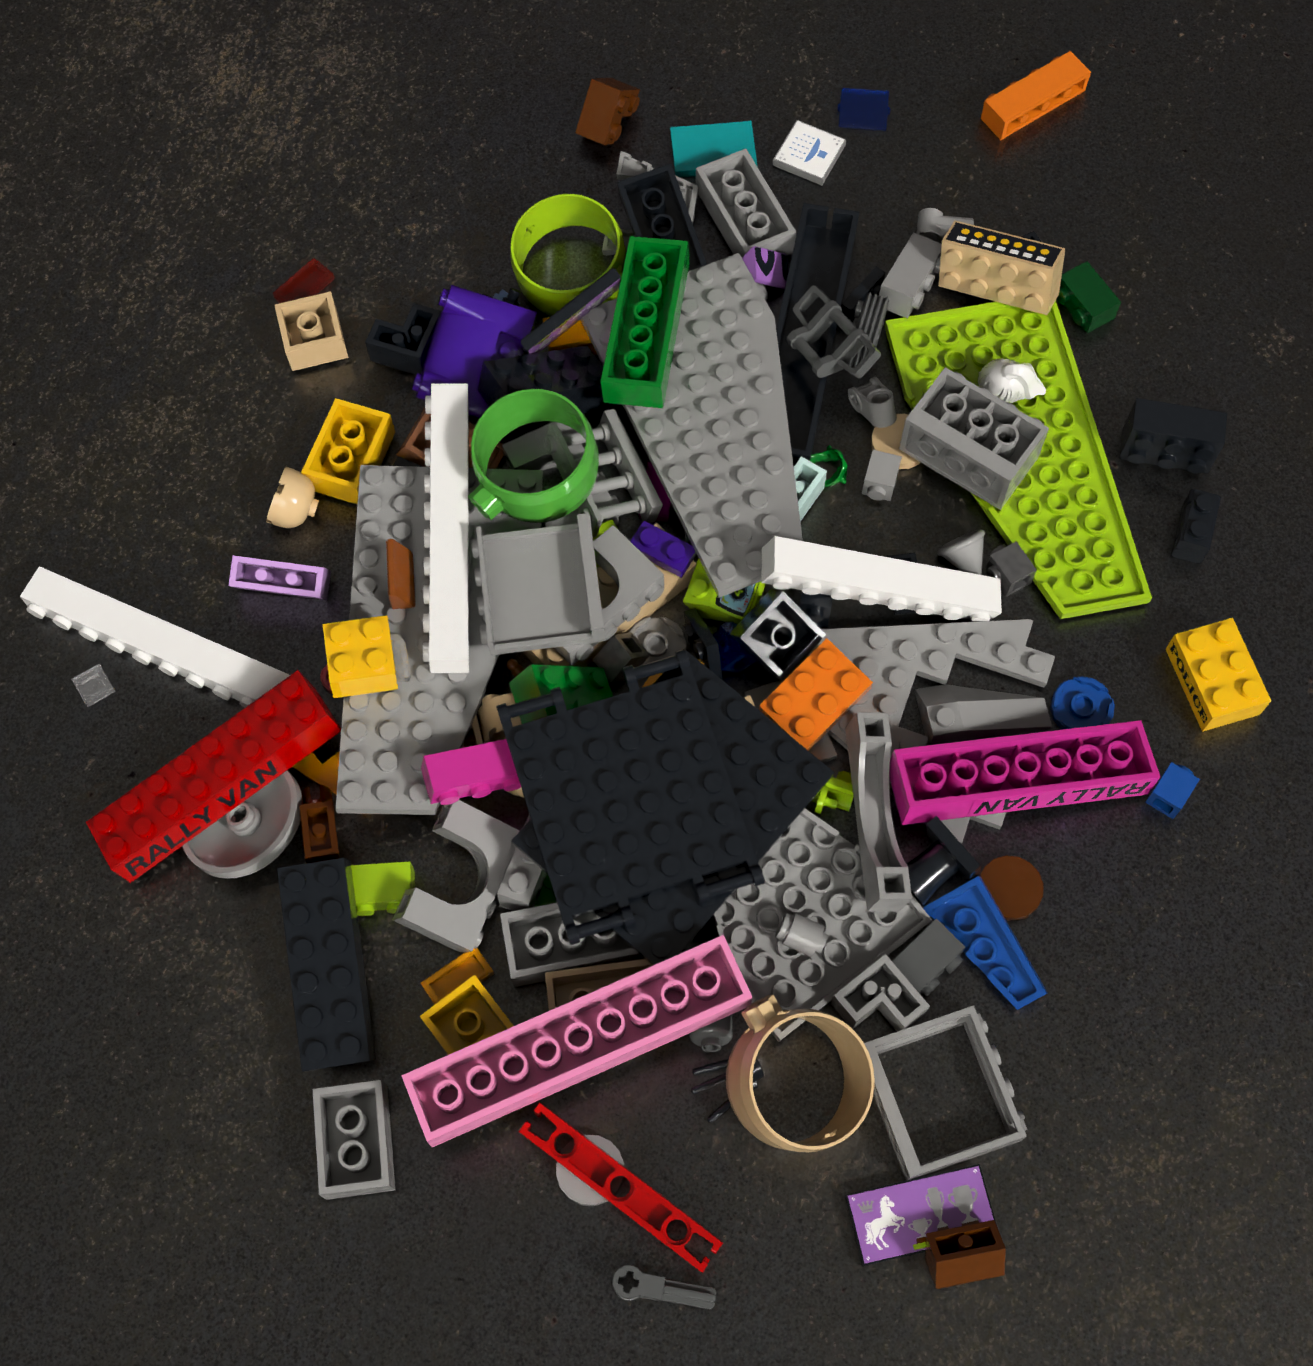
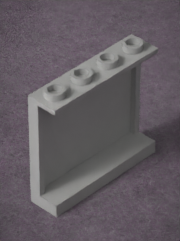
[471,513,606,655]

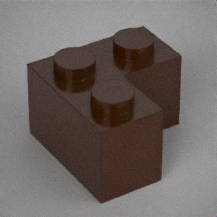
[575,78,640,145]

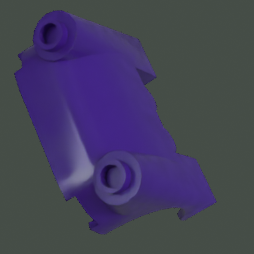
[412,285,537,419]

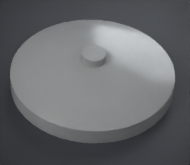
[182,770,303,878]

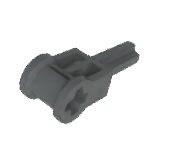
[613,1265,716,1310]

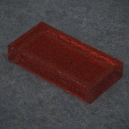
[273,258,335,303]

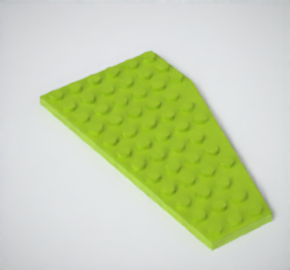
[884,301,1152,619]

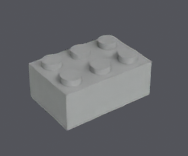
[312,1080,395,1200]

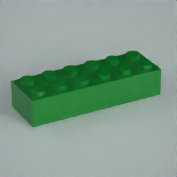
[601,236,690,408]

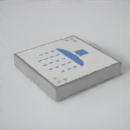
[773,120,846,186]

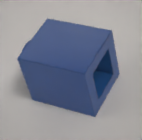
[1145,762,1200,819]

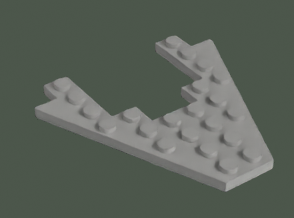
[779,619,1055,844]

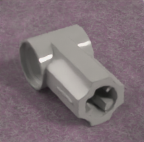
[916,208,974,243]

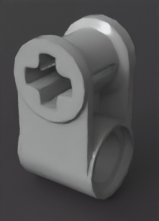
[848,377,897,428]

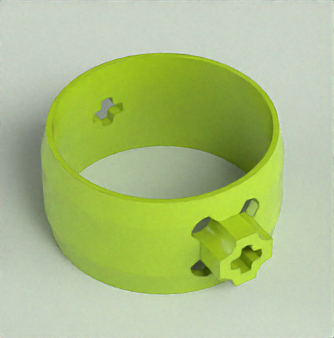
[510,194,626,316]

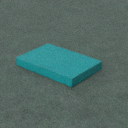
[670,121,757,177]

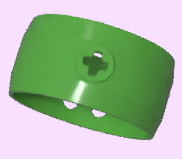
[468,389,599,523]

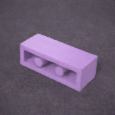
[228,555,331,600]

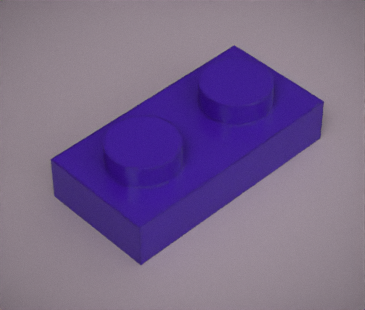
[630,521,697,578]

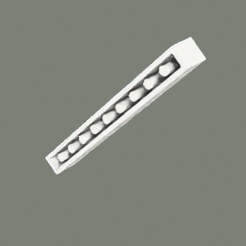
[423,384,469,673]
[20,566,290,708]

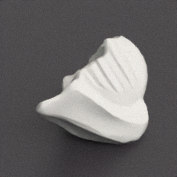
[978,358,1046,403]

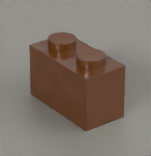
[925,1220,1006,1289]

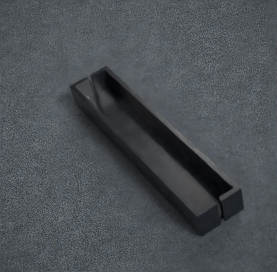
[776,203,860,467]

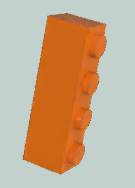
[981,51,1091,140]

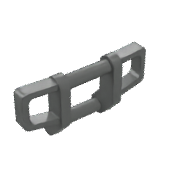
[786,286,881,379]

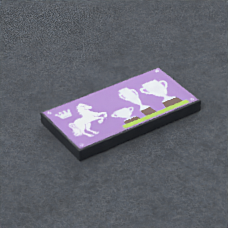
[520,268,621,355]
[845,1164,998,1267]

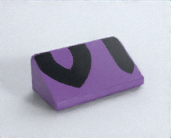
[742,246,789,289]

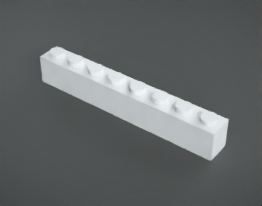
[761,536,1002,622]

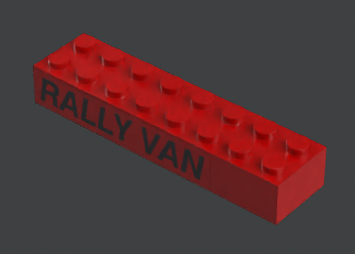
[86,670,341,883]

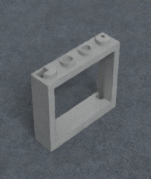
[864,1005,1028,1181]

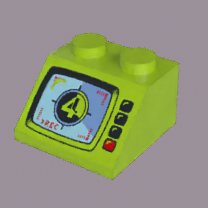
[683,559,766,624]

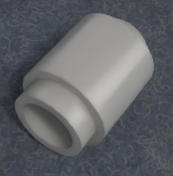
[775,913,828,957]

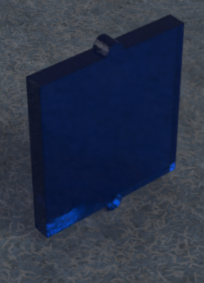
[837,88,891,131]

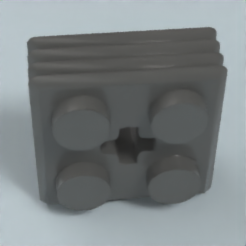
[847,292,889,374]

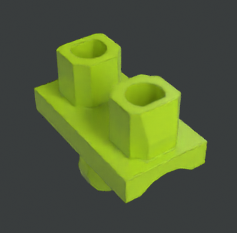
[811,771,854,814]

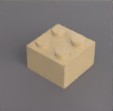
[274,291,349,371]

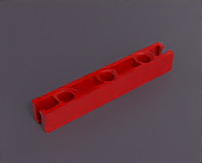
[518,1103,723,1273]

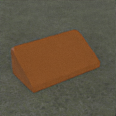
[386,539,415,609]

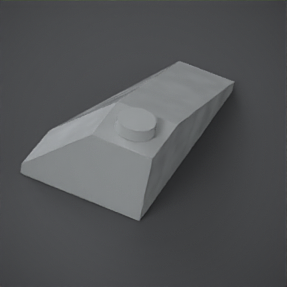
[915,684,1052,745]

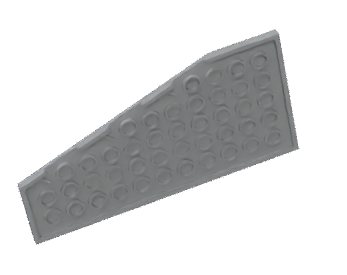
[581,253,803,598]
[336,465,543,815]

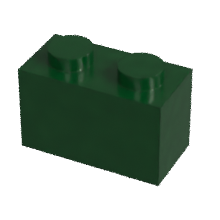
[1057,261,1121,333]

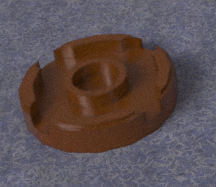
[980,855,1044,921]

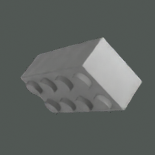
[696,149,797,257]
[500,903,644,987]

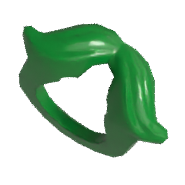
[811,445,848,488]

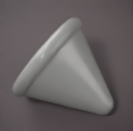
[937,529,985,575]

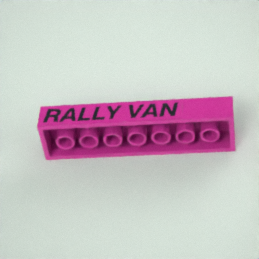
[889,720,1160,825]

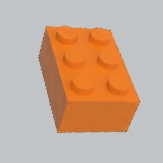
[759,638,873,751]

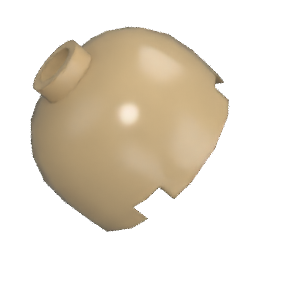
[266,466,319,528]

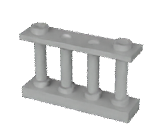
[544,409,663,537]

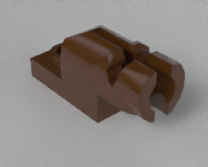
[300,785,339,864]

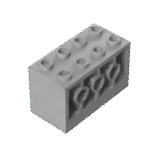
[899,367,1049,510]

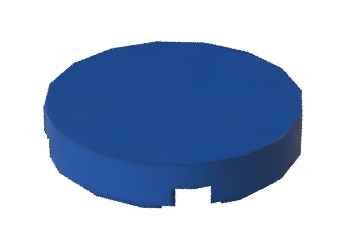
[1050,676,1115,730]

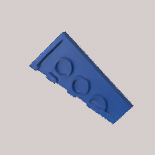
[923,876,1048,1010]

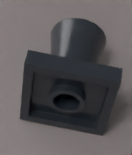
[906,816,981,906]

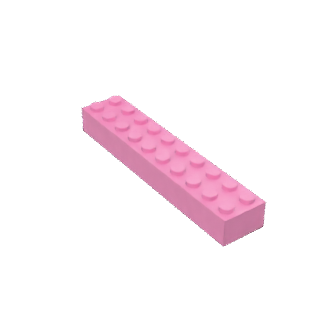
[401,935,753,1147]

